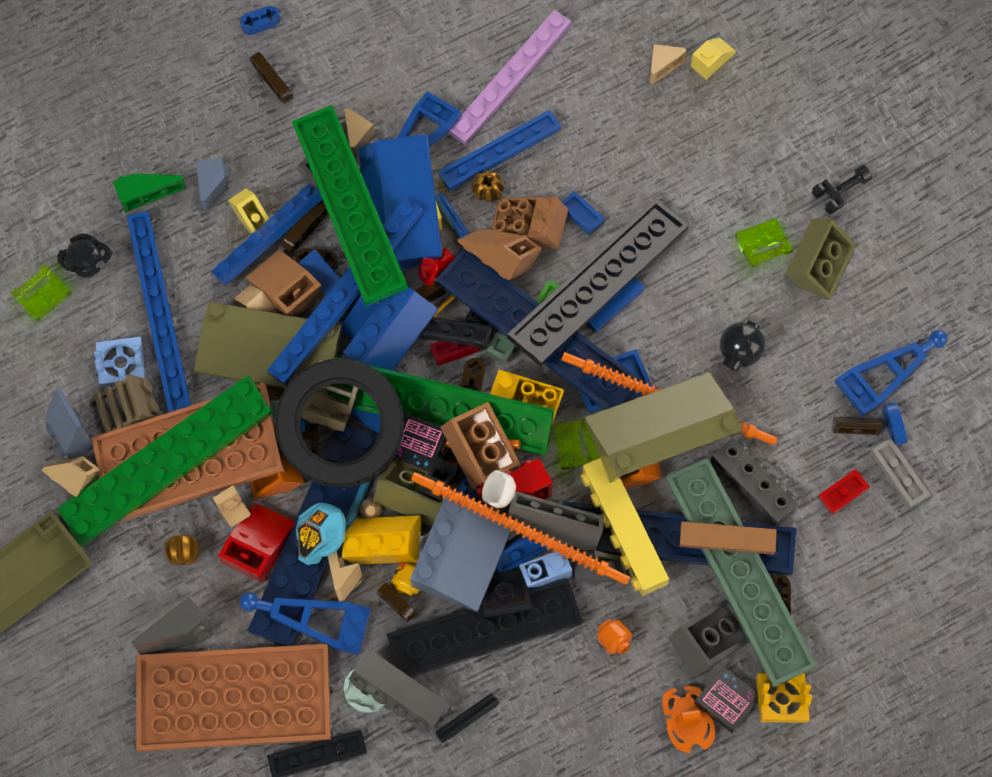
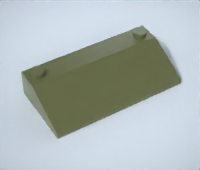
[194,302,343,395]
[584,372,743,483]
[0,511,93,634]

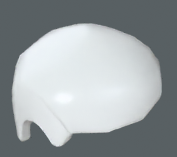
[482,470,516,508]

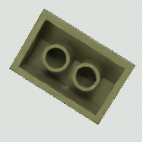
[785,219,856,300]
[373,458,459,526]

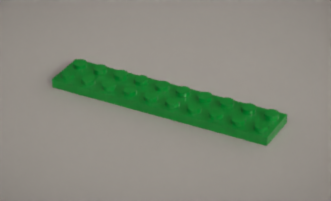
[292,105,409,306]
[328,357,555,455]
[58,375,274,547]

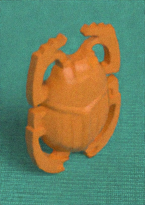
[662,685,715,753]

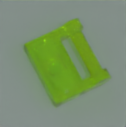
[735,218,793,268]
[10,264,72,322]
[553,420,600,470]

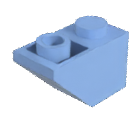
[519,552,572,588]

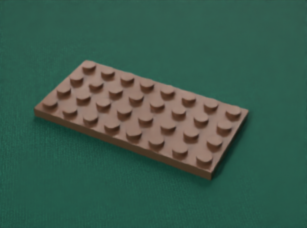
[92,383,285,524]
[136,644,331,752]

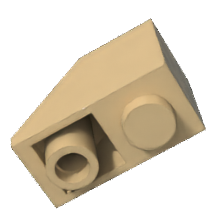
[42,456,100,497]

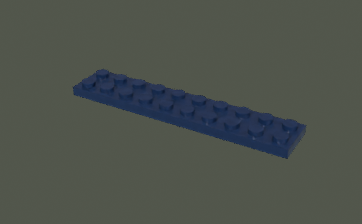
[436,249,641,410]
[248,425,378,646]
[562,501,796,576]

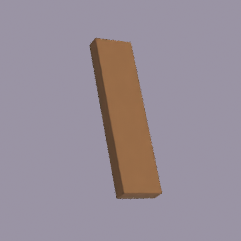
[680,522,777,555]

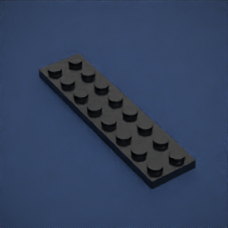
[387,579,583,677]

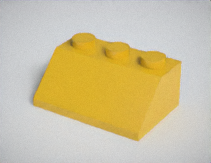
[342,515,422,565]

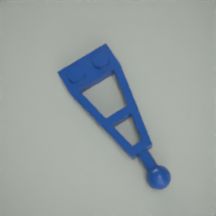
[397,91,462,148]
[835,330,947,417]
[239,592,370,655]

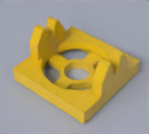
[756,673,812,723]

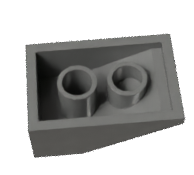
[131,597,213,655]
[668,599,749,678]

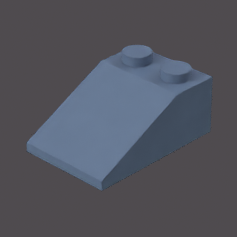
[45,388,94,458]

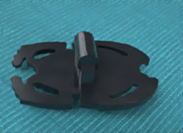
[57,233,113,278]

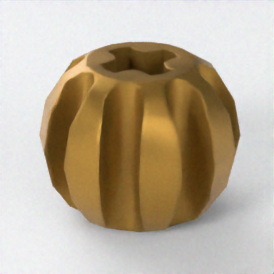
[471,170,504,203]
[164,535,200,566]

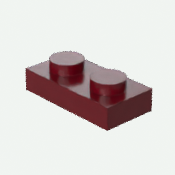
[429,341,480,366]

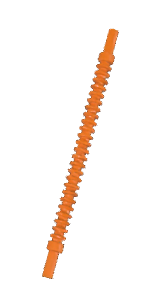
[561,352,777,446]
[411,472,630,585]

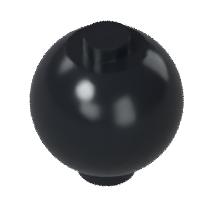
[720,320,765,372]

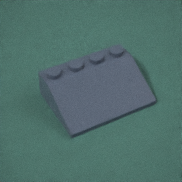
[410,497,511,612]

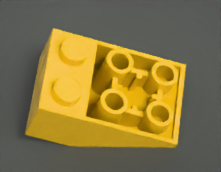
[490,370,564,425]

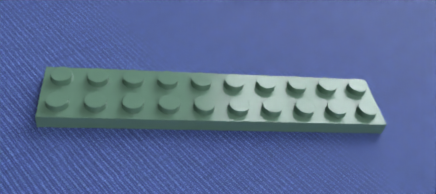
[665,458,817,688]

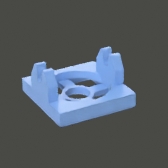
[94,336,145,387]

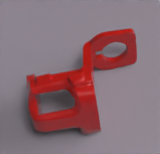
[418,248,455,286]

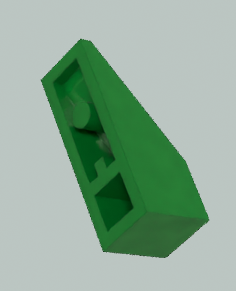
[112,173,187,213]

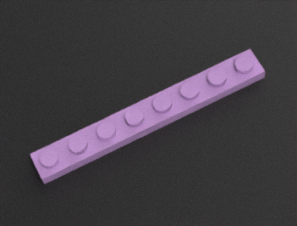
[449,10,571,146]

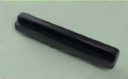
[436,693,499,743]

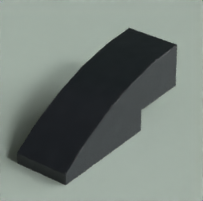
[420,447,462,500]

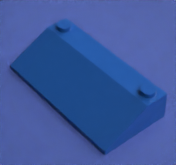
[358,134,442,271]

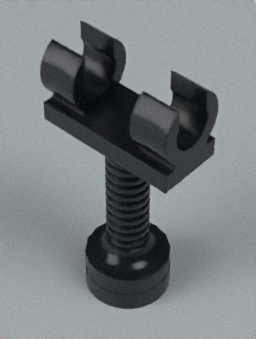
[811,165,872,215]

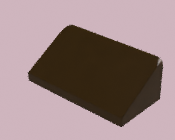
[833,417,883,435]

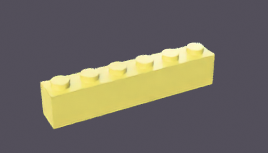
[580,458,669,596]

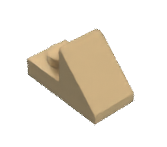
[213,485,250,527]
[328,551,362,602]

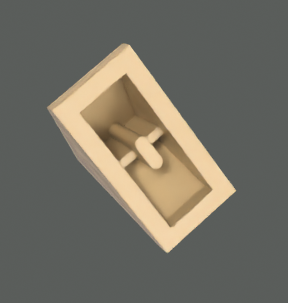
[650,45,687,85]
[344,108,374,157]
[234,284,279,314]

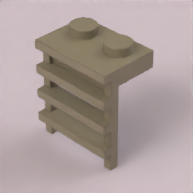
[301,359,358,432]
[90,374,160,433]

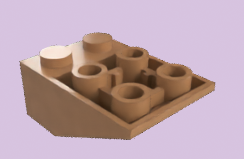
[491,197,568,249]
[457,228,542,280]
[246,250,323,317]

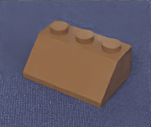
[440,402,520,489]

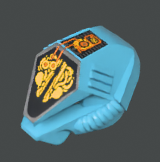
[296,502,346,565]

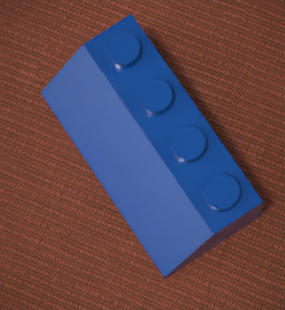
[344,287,439,371]

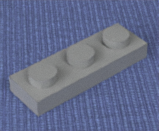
[870,438,930,509]

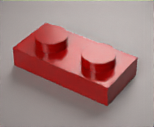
[818,469,870,515]

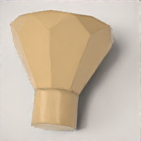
[359,498,383,518]

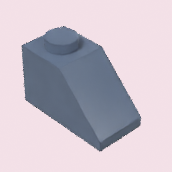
[196,158,230,210]

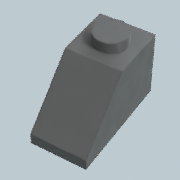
[574,550,628,583]

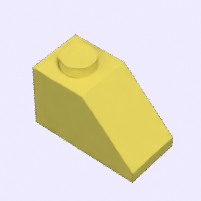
[691,38,736,80]
[228,189,269,234]

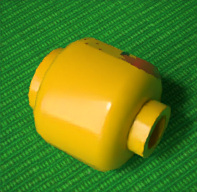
[391,562,420,597]

